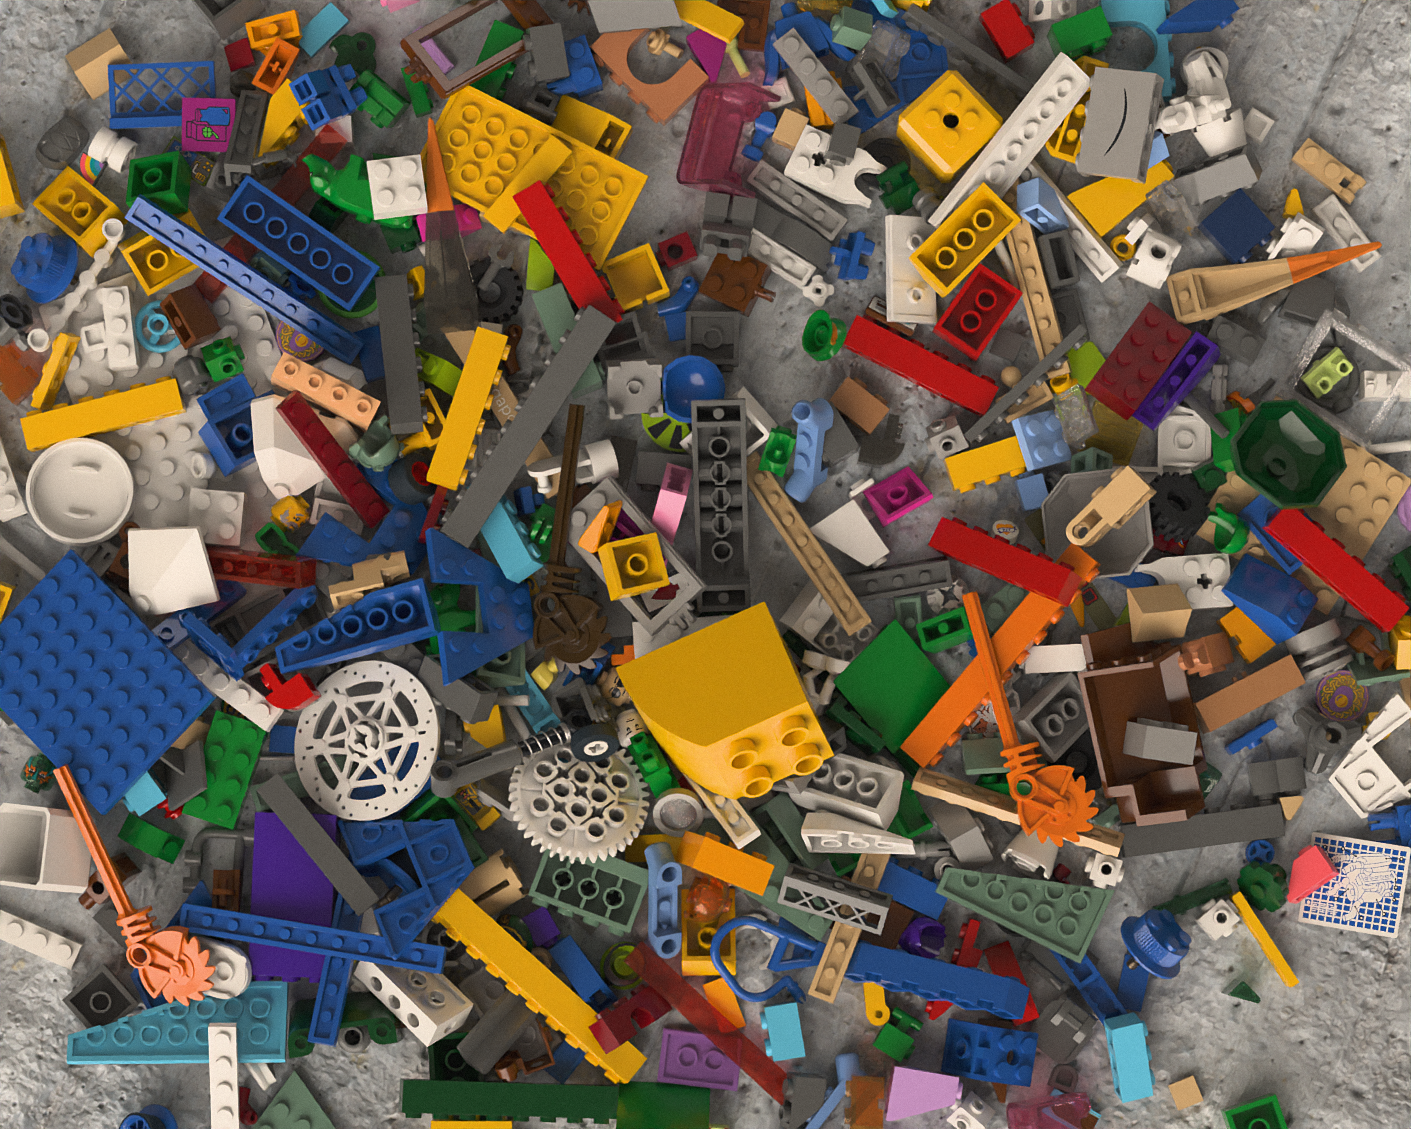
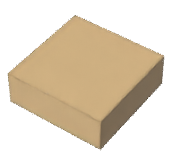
[1168,1075,1204,1111]

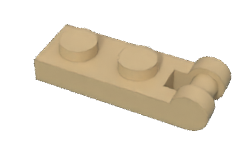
[1291,138,1367,204]

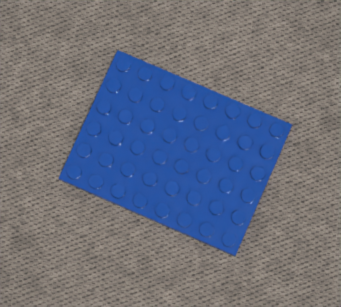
[0,549,217,815]

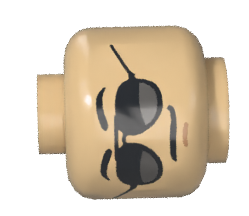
[596,667,631,706]

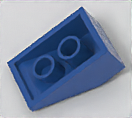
[198,389,275,477]
[1221,553,1318,644]

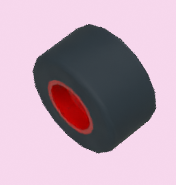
[388,452,438,505]

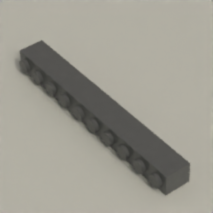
[440,305,617,548]

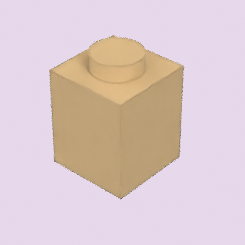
[772,108,809,151]

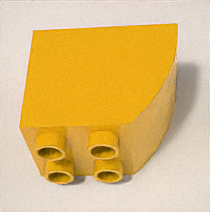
[616,601,834,800]

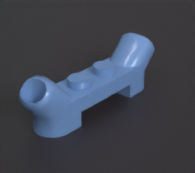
[784,398,834,503]
[644,842,682,959]
[803,1052,871,1129]

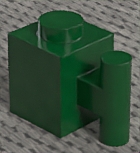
[876,160,920,215]

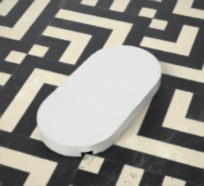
[188,932,252,999]

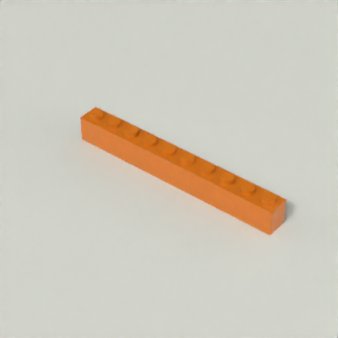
[900,543,1101,769]

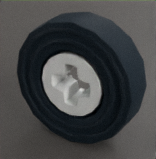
[570,724,619,762]

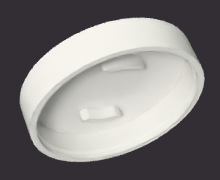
[26,438,136,547]

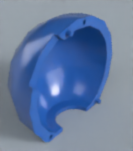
[662,355,726,423]

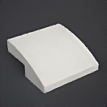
[309,477,363,535]

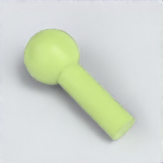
[726,36,750,78]

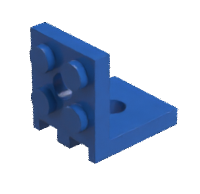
[941,1018,1039,1087]

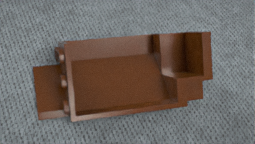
[1077,622,1208,827]

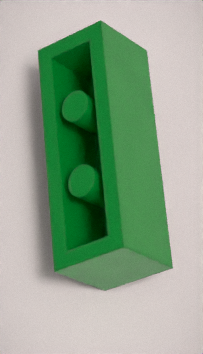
[401,66,434,118]

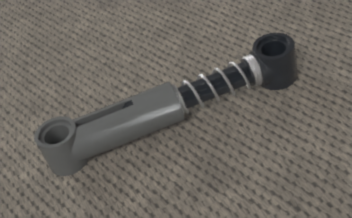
[431,709,593,798]

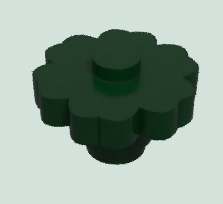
[1237,860,1289,912]

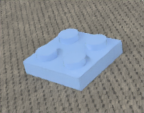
[1012,409,1072,471]

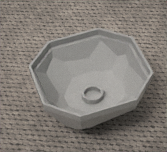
[1041,468,1154,579]

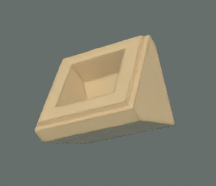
[1276,796,1304,821]

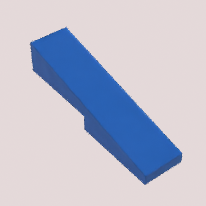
[1049,949,1128,1026]

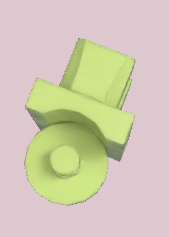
[1300,347,1354,399]

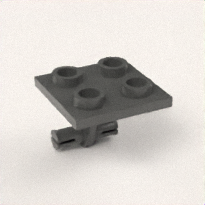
[159,740,207,811]

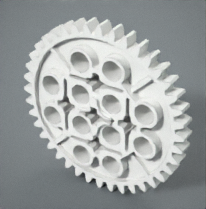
[508,743,649,864]

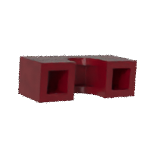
[588,982,673,1054]

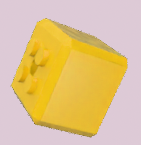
[896,70,1003,183]

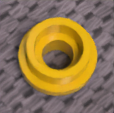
[1110,234,1136,261]

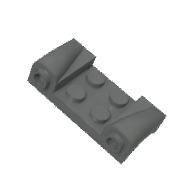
[209,574,328,673]

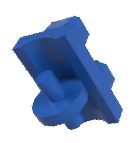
[829,231,875,281]

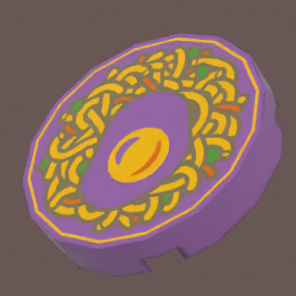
[276,321,325,362]
[1315,670,1369,721]

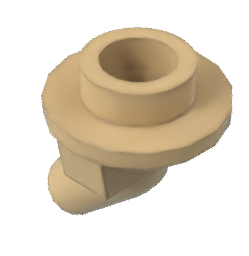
[646,29,684,59]

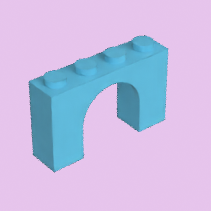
[1098,0,1176,102]

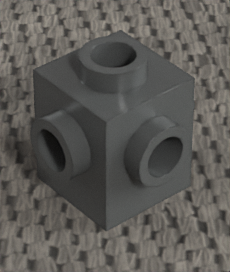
[518,85,559,126]

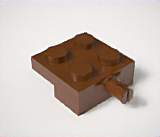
[698,253,776,317]

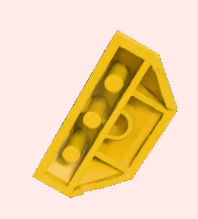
[1044,55,1109,164]

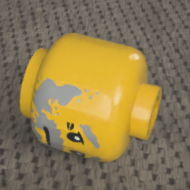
[270,495,310,533]

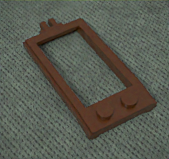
[400,0,554,99]

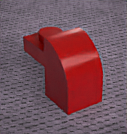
[259,663,322,710]

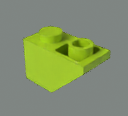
[415,348,462,397]

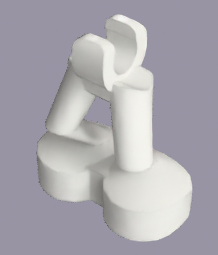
[802,650,851,716]

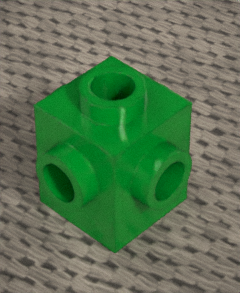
[201,336,245,382]

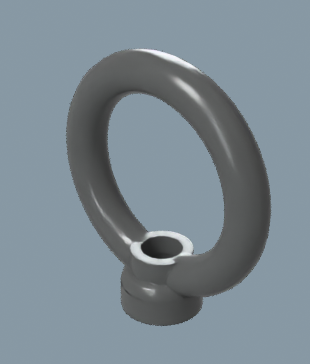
[1296,346,1360,415]

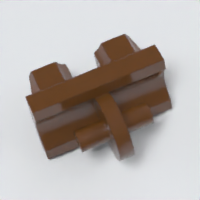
[211,870,242,912]

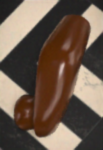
[501,324,523,376]

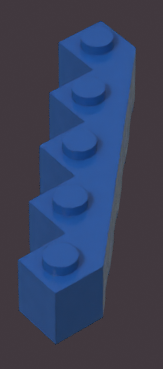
[844,940,1030,1019]

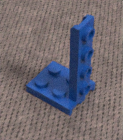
[152,573,247,651]
[182,579,319,681]

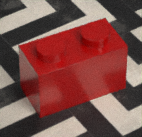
[979,0,1035,64]

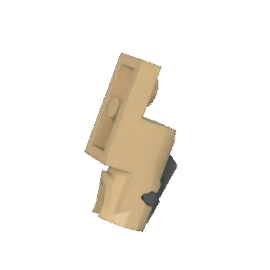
[328,550,410,610]

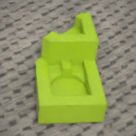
[526,237,554,291]

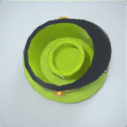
[600,941,648,990]

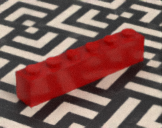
[512,180,625,323]
[842,314,999,418]
[1262,508,1410,633]
[928,517,1082,607]

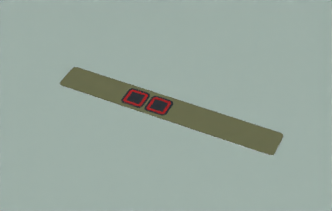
[1025,509,1117,630]

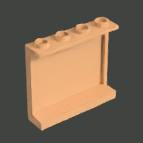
[271,352,381,433]

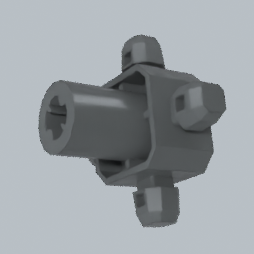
[0,293,33,352]

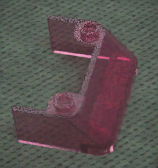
[676,82,781,198]

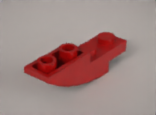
[924,918,983,1020]

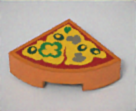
[1227,391,1256,414]

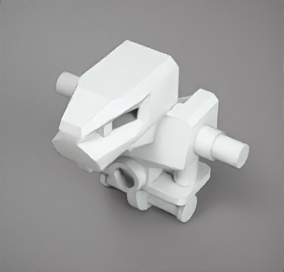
[1155,51,1231,134]

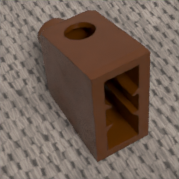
[78,852,142,910]

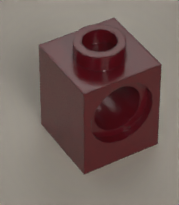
[655,231,697,272]

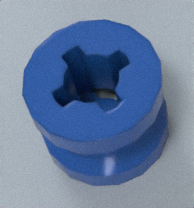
[1245,840,1275,864]

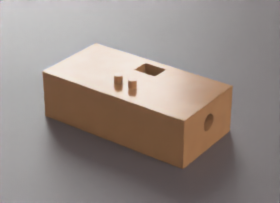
[1193,654,1306,734]

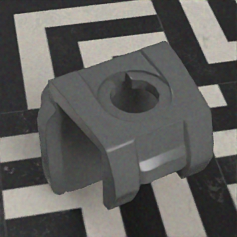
[551,677,620,732]
[1029,992,1099,1064]

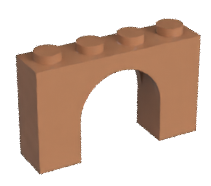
[590,28,709,126]

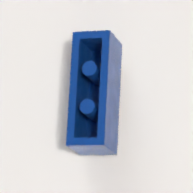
[878,857,948,920]

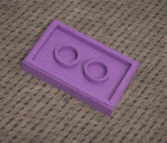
[657,1027,744,1091]

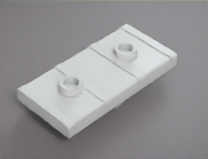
[885,215,937,324]

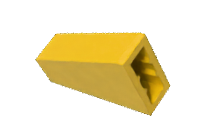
[1067,159,1174,239]

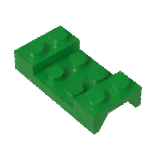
[827,779,933,877]

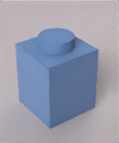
[1014,470,1048,513]

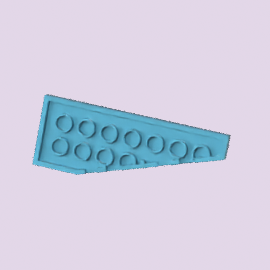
[67,981,289,1064]

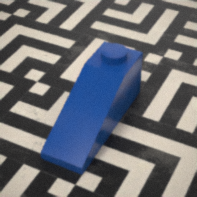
[1156,0,1240,35]

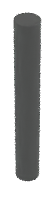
[1183,392,1229,439]

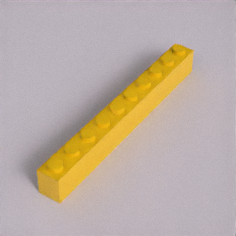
[431,888,647,1084]

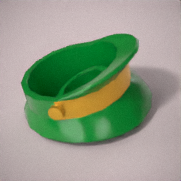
[802,310,847,361]

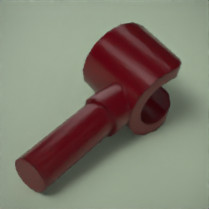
[1053,863,1072,885]

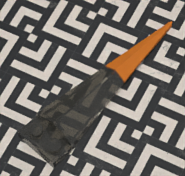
[424,118,482,335]

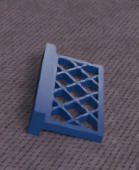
[108,61,216,129]

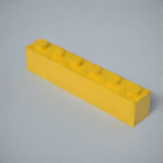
[426,327,511,491]
[20,376,187,452]

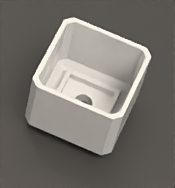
[0,803,96,893]

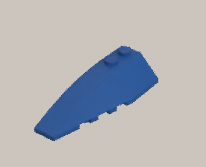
[275,578,442,674]

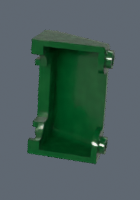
[288,991,403,1058]

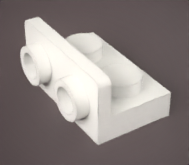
[1266,212,1325,261]

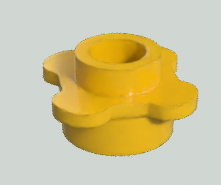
[1048,373,1078,398]

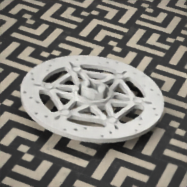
[294,661,440,821]

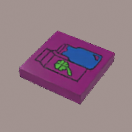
[182,97,236,152]

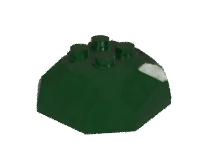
[1230,399,1347,510]

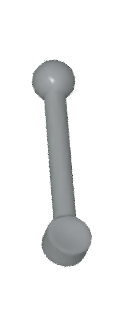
[260,754,296,763]

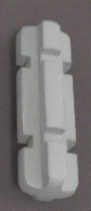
[1210,364,1228,415]

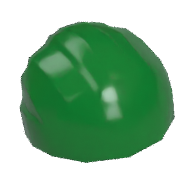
[1208,503,1250,554]

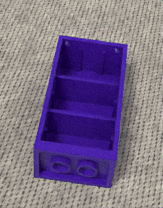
[249,812,341,983]

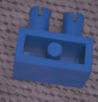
[546,34,603,99]
[1368,805,1411,859]

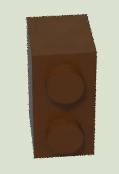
[159,284,221,350]

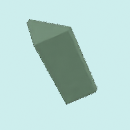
[475,585,525,688]

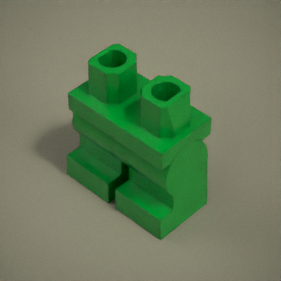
[627,731,681,799]

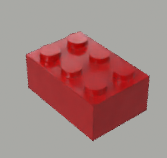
[932,263,1023,362]

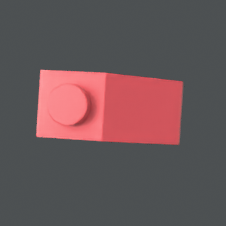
[1287,845,1340,904]

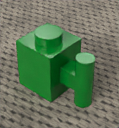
[872,1006,924,1063]

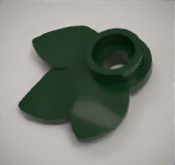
[329,32,377,77]

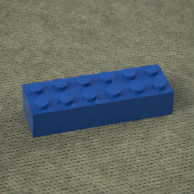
[217,175,381,312]

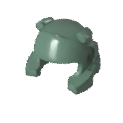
[349,414,404,472]

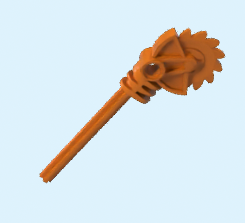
[962,591,1099,847]
[53,764,216,1006]

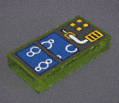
[162,136,216,187]

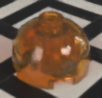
[684,872,732,924]

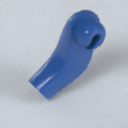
[657,276,699,317]

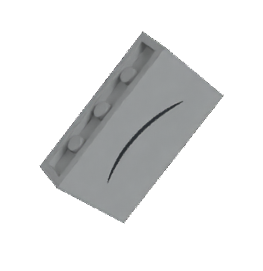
[1075,67,1164,184]

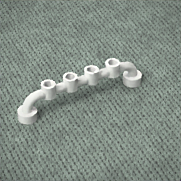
[27,218,125,352]

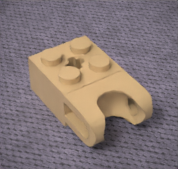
[1066,465,1157,548]

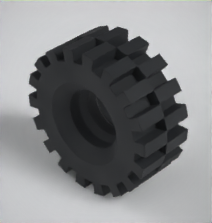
[456,257,523,324]
[1149,472,1210,542]
[1047,730,1102,793]

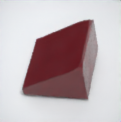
[224,37,256,73]

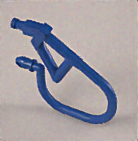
[710,916,827,1004]

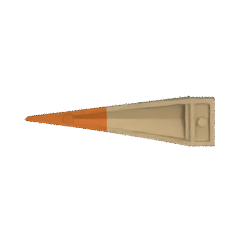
[1166,241,1382,326]

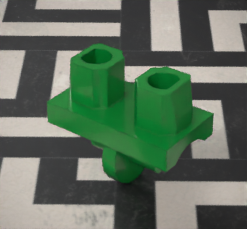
[758,425,797,477]

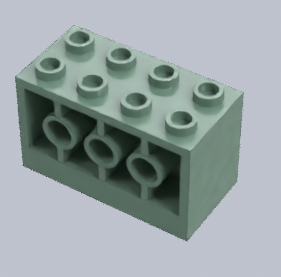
[528,848,648,937]

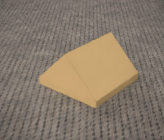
[65,28,137,100]
[1127,584,1192,642]

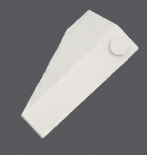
[801,810,916,854]

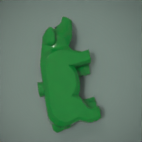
[302,154,413,228]
[425,583,476,676]

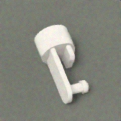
[527,439,619,494]

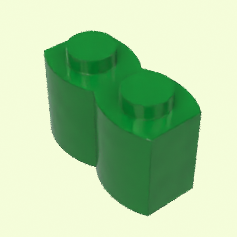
[255,522,308,577]

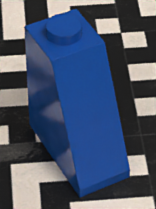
[549,935,618,1013]

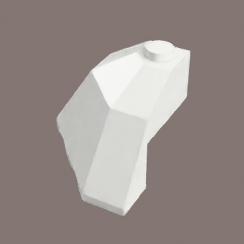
[251,394,359,499]

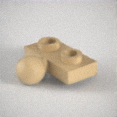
[994,366,1054,424]

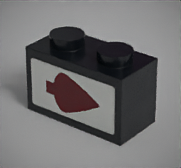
[637,570,694,618]

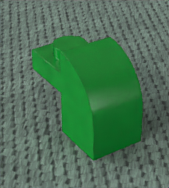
[117,812,185,864]

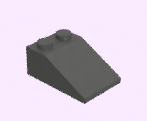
[192,0,265,40]

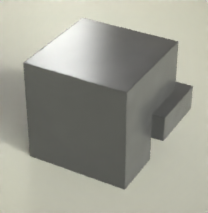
[597,311,655,373]

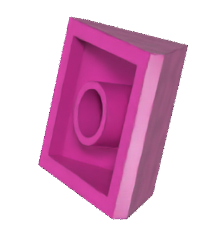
[863,466,934,528]

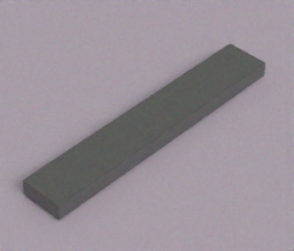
[257,773,380,916]

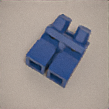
[289,64,367,131]

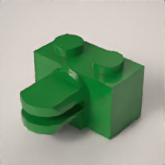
[527,503,556,563]

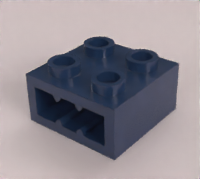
[1198,188,1276,265]

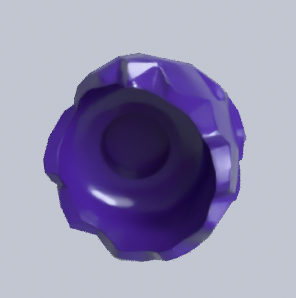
[898,917,947,959]

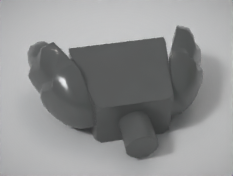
[1257,271,1350,348]

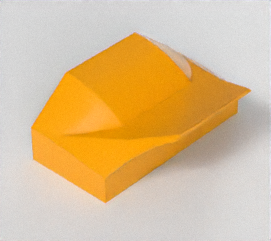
[245,10,302,56]

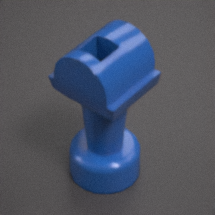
[741,111,777,162]

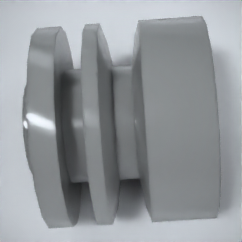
[1284,618,1354,681]

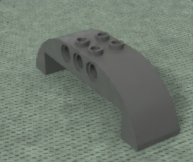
[691,398,751,612]

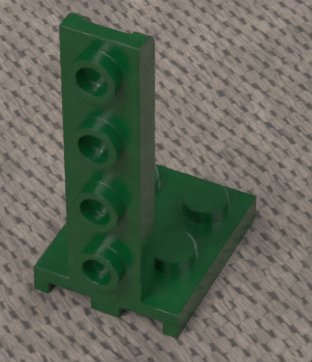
[818,622,903,756]

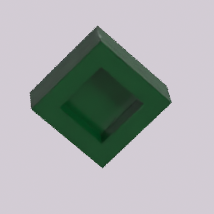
[1191,458,1227,493]

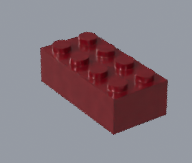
[1084,301,1192,421]

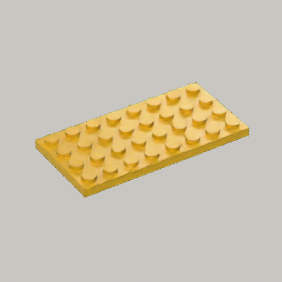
[420,85,649,272]

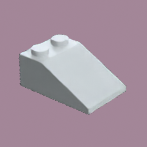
[680,386,778,458]

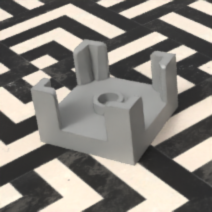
[606,358,663,419]

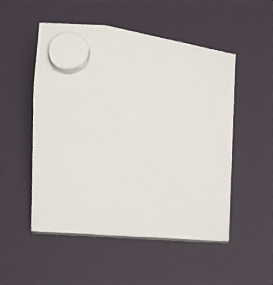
[128,526,220,615]

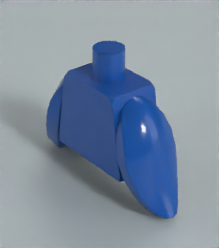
[762,2,856,86]

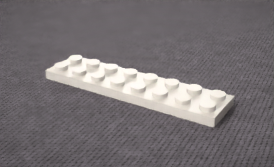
[928,52,1090,229]

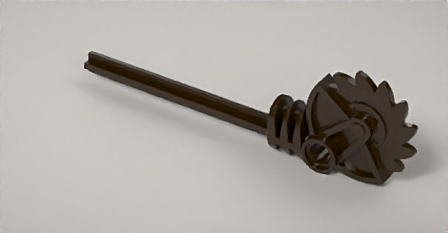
[533,403,612,675]

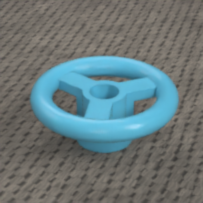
[135,300,181,353]

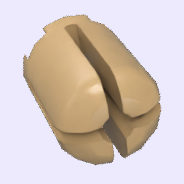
[458,848,529,917]

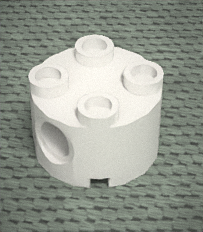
[1125,227,1182,289]

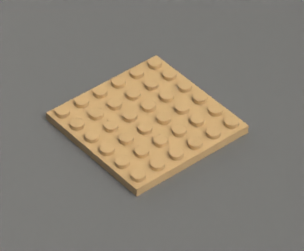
[1196,395,1411,616]

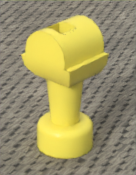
[530,658,559,691]

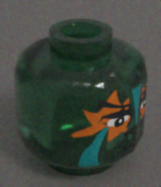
[20,753,57,794]

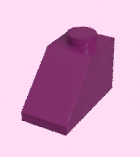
[686,29,727,87]

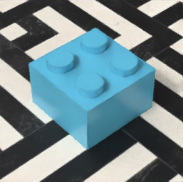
[759,1000,806,1062]

